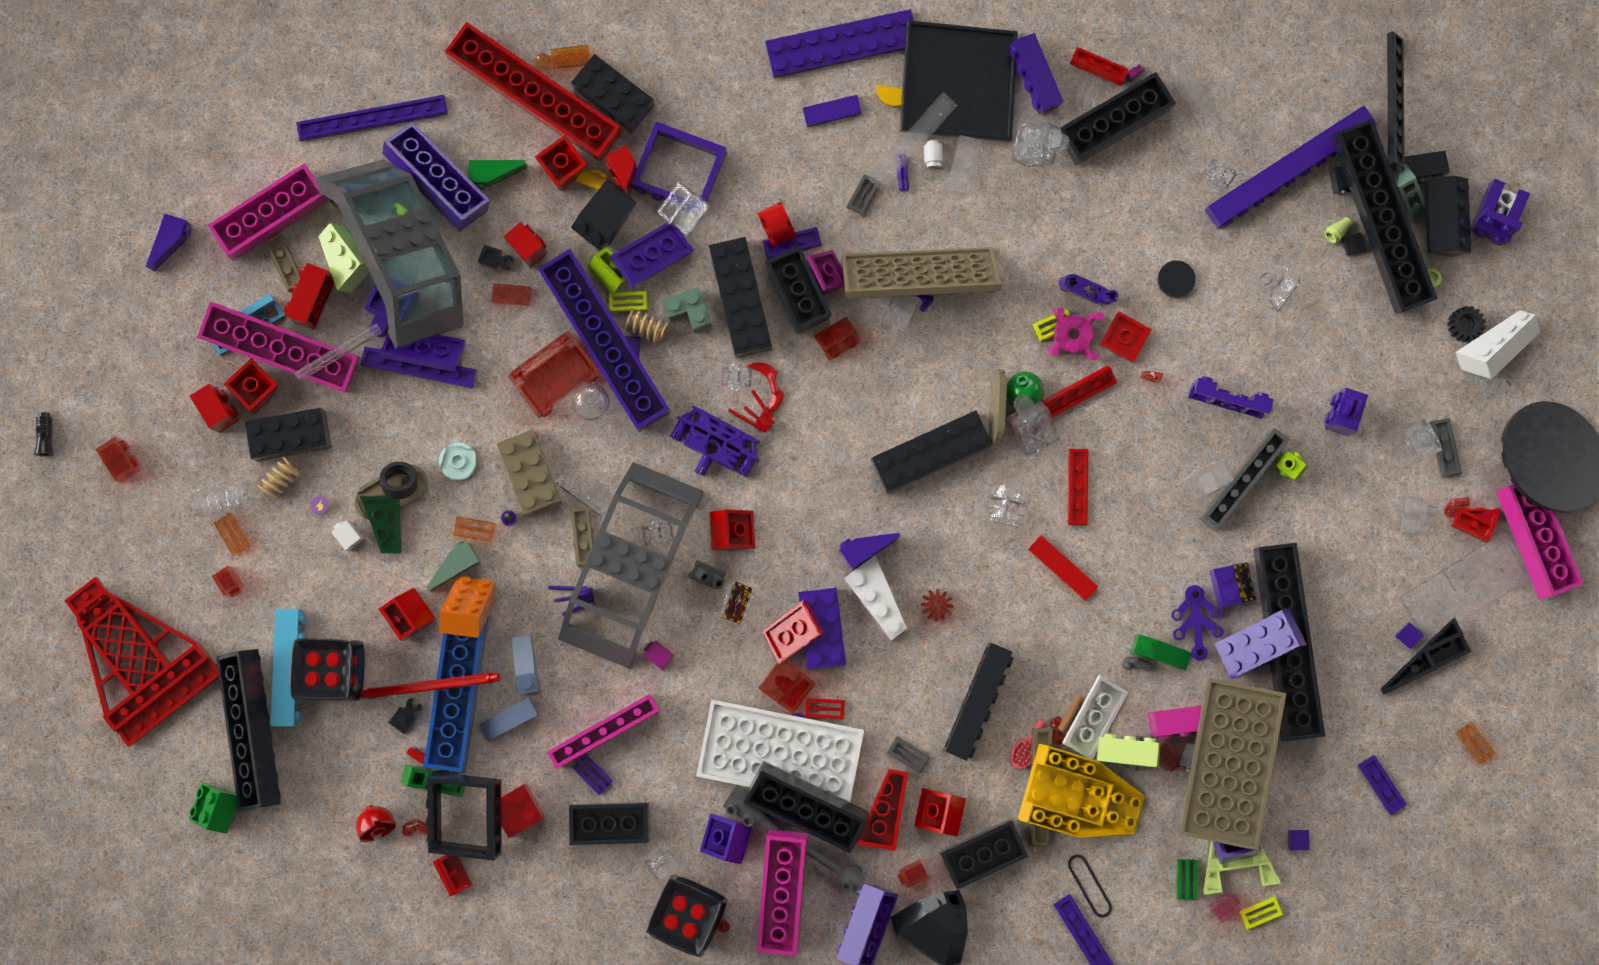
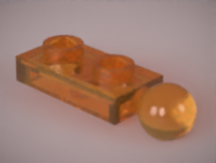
[535,45,590,69]

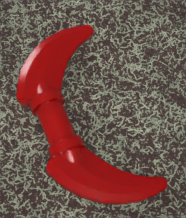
[746,363,784,415]

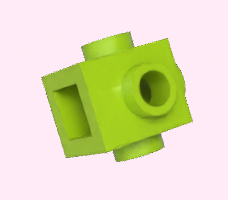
[1276,451,1309,481]

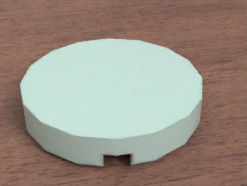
[439,442,478,481]

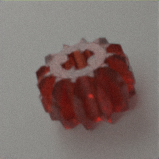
[920,589,954,622]

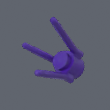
[548,585,595,616]

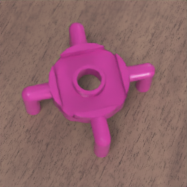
[1047,307,1104,361]

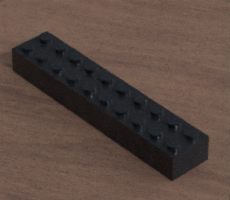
[1330,119,1438,313]
[1253,542,1326,741]

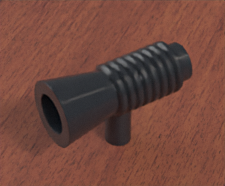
[34,412,54,457]

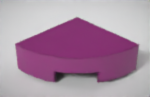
[1127,64,1145,82]

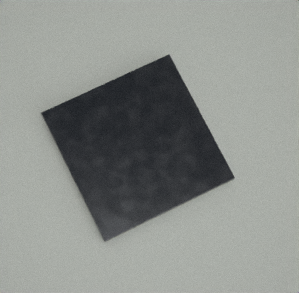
[900,20,1018,142]

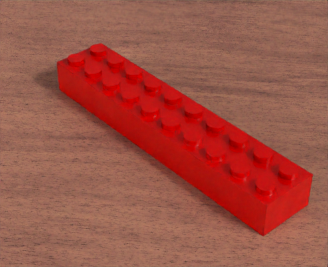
[444,22,622,163]

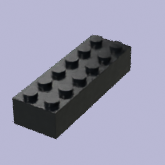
[1057,72,1176,166]
[709,236,772,358]
[871,410,992,494]
[943,643,1014,761]
[744,761,869,853]

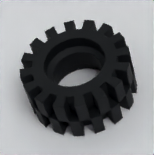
[1447,306,1486,342]

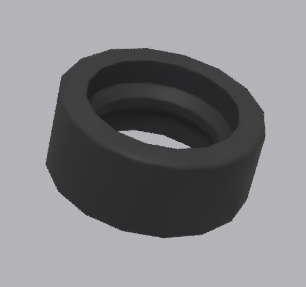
[380,461,418,499]

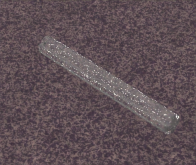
[295,324,382,381]

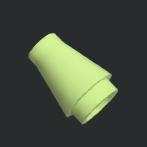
[1324,217,1353,243]

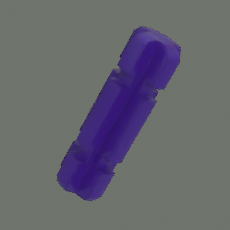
[896,154,909,191]

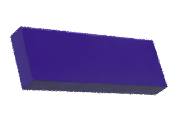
[802,95,862,127]
[762,227,822,260]
[1357,755,1407,815]

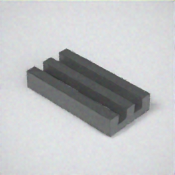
[846,174,881,216]
[887,736,930,773]

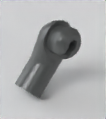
[1122,657,1152,672]

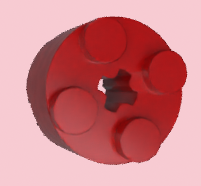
[757,202,797,247]

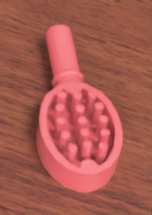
[1010,720,1046,769]

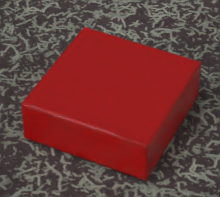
[406,747,425,764]

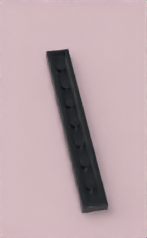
[1387,31,1405,172]

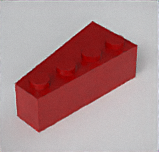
[856,768,908,851]

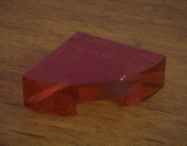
[1140,371,1164,383]

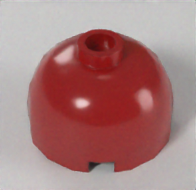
[355,805,396,842]

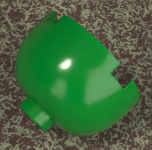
[1007,371,1045,411]

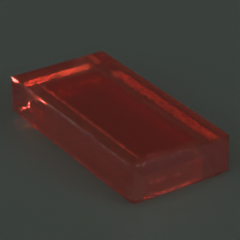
[491,283,532,306]

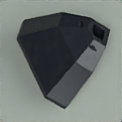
[890,890,968,965]

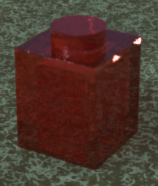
[212,566,245,597]
[1159,740,1181,772]
[897,858,929,888]

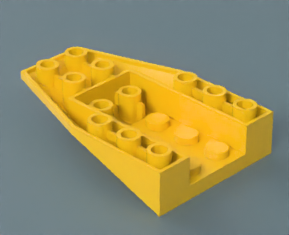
[1018,744,1145,838]

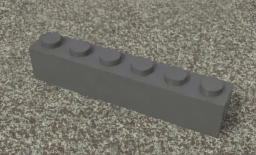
[1199,428,1290,531]

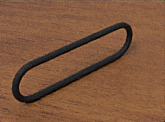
[1068,854,1112,917]

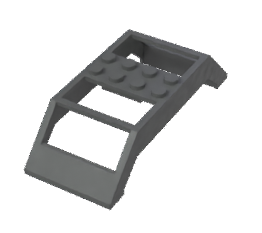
[558,462,704,669]

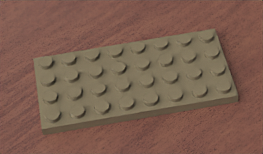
[842,247,1001,299]
[1178,677,1286,850]

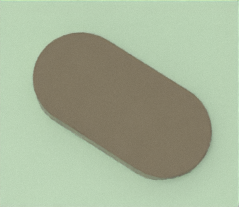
[988,369,1007,446]
[355,464,428,519]

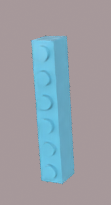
[270,609,306,727]

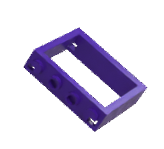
[631,122,727,214]

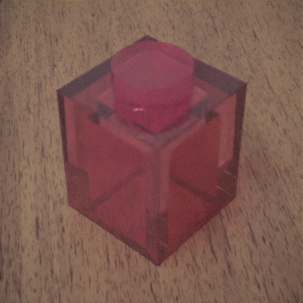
[1207,892,1241,923]

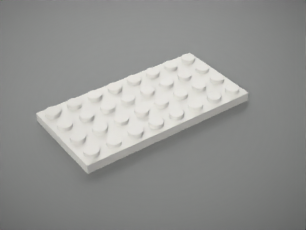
[696,699,864,802]

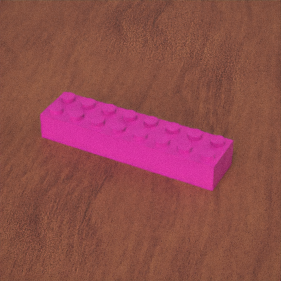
[197,301,360,392]

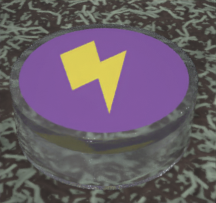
[310,495,331,515]

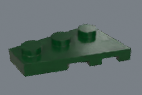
[360,495,402,554]

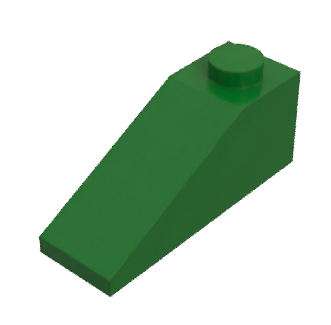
[468,160,528,190]
[1130,634,1191,671]
[400,764,465,797]

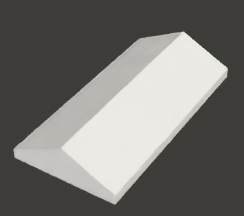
[1062,675,1128,759]

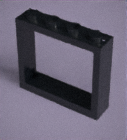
[425,772,502,861]

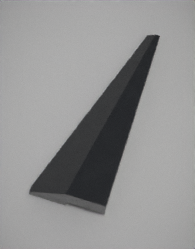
[1381,618,1472,695]

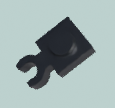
[478,244,514,271]
[388,698,422,734]

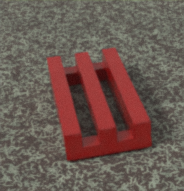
[805,698,845,719]

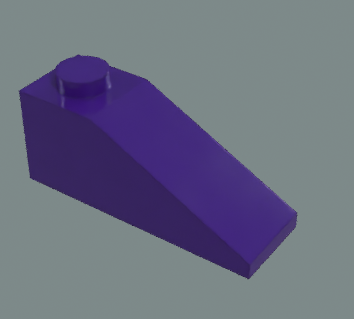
[145,213,192,272]

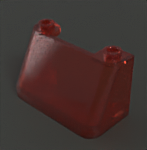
[508,331,601,418]

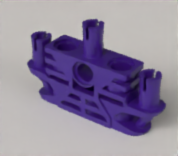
[669,406,760,478]

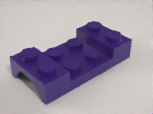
[1188,376,1274,419]

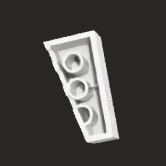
[1455,310,1540,379]
[844,555,907,641]

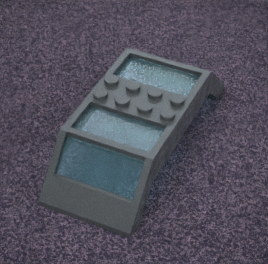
[314,159,464,349]

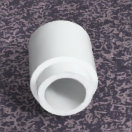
[924,140,943,169]

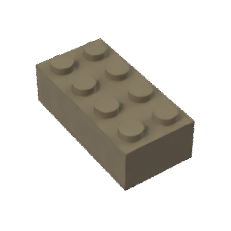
[497,429,562,517]

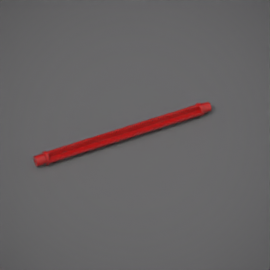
[360,672,501,699]

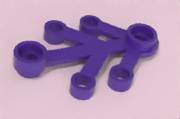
[1171,585,1224,660]

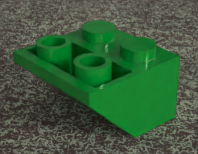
[189,782,237,834]

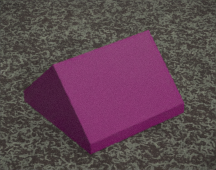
[806,250,844,296]

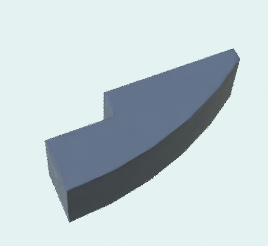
[479,698,539,742]

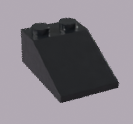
[571,179,637,251]

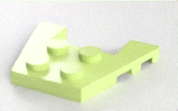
[1203,841,1281,895]

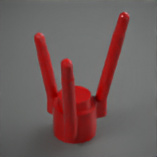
[728,390,775,433]

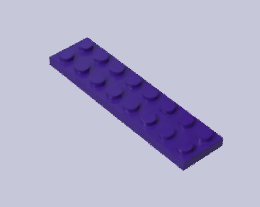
[765,9,914,78]

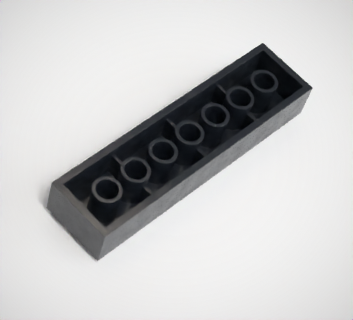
[216,649,281,812]

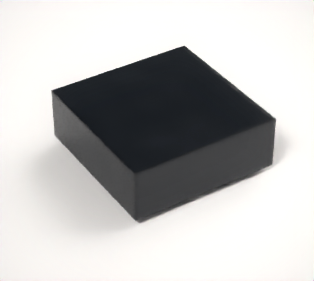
[1341,232,1367,256]

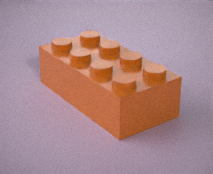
[439,576,496,638]

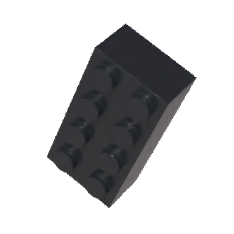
[571,54,655,134]
[765,246,832,334]
[245,408,332,462]
[569,802,650,845]
[939,819,1029,890]

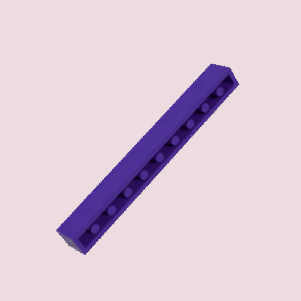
[1205,105,1377,229]

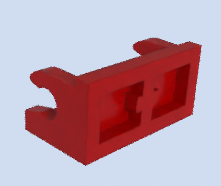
[433,855,472,897]

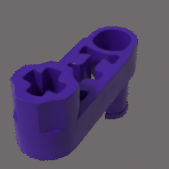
[1058,274,1119,305]

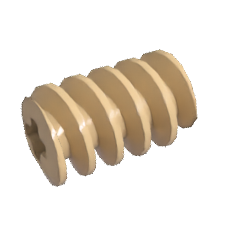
[625,309,668,343]
[257,456,299,499]

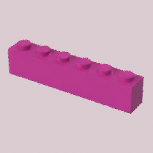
[547,694,661,769]

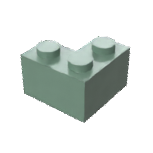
[662,287,712,333]

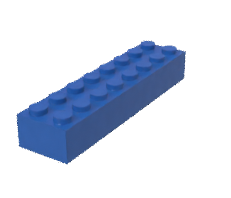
[423,617,489,772]

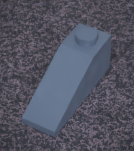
[512,635,541,695]

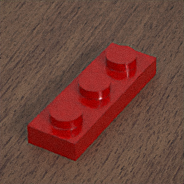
[1070,47,1128,86]

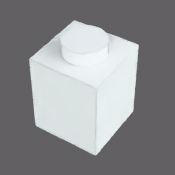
[331,520,364,551]

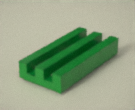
[1176,859,1198,900]

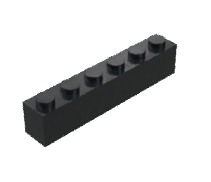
[1329,150,1450,195]

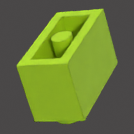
[587,247,627,294]

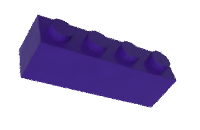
[1010,33,1064,115]

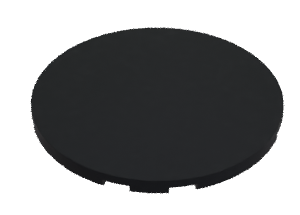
[1501,401,1599,513]

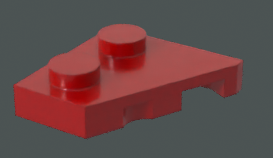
[1451,508,1502,543]

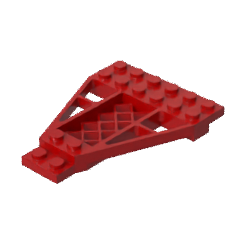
[64,577,219,747]

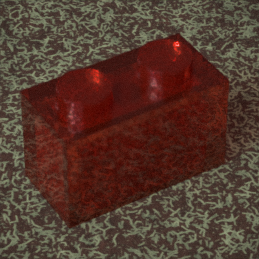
[95,437,141,483]

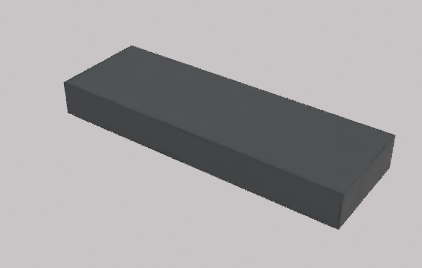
[1429,418,1462,478]

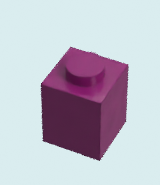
[644,640,675,670]

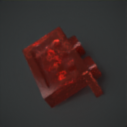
[814,317,861,361]

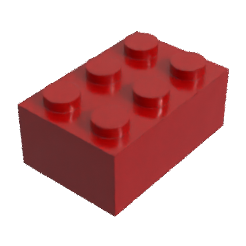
[284,263,335,330]

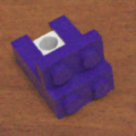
[1470,179,1530,245]

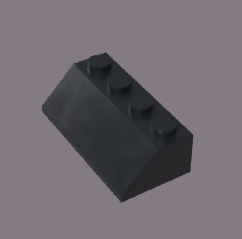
[1425,176,1472,257]

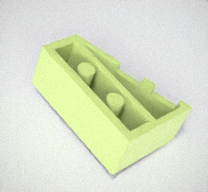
[319,223,369,293]
[1097,734,1161,768]

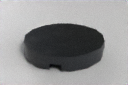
[1157,260,1196,299]

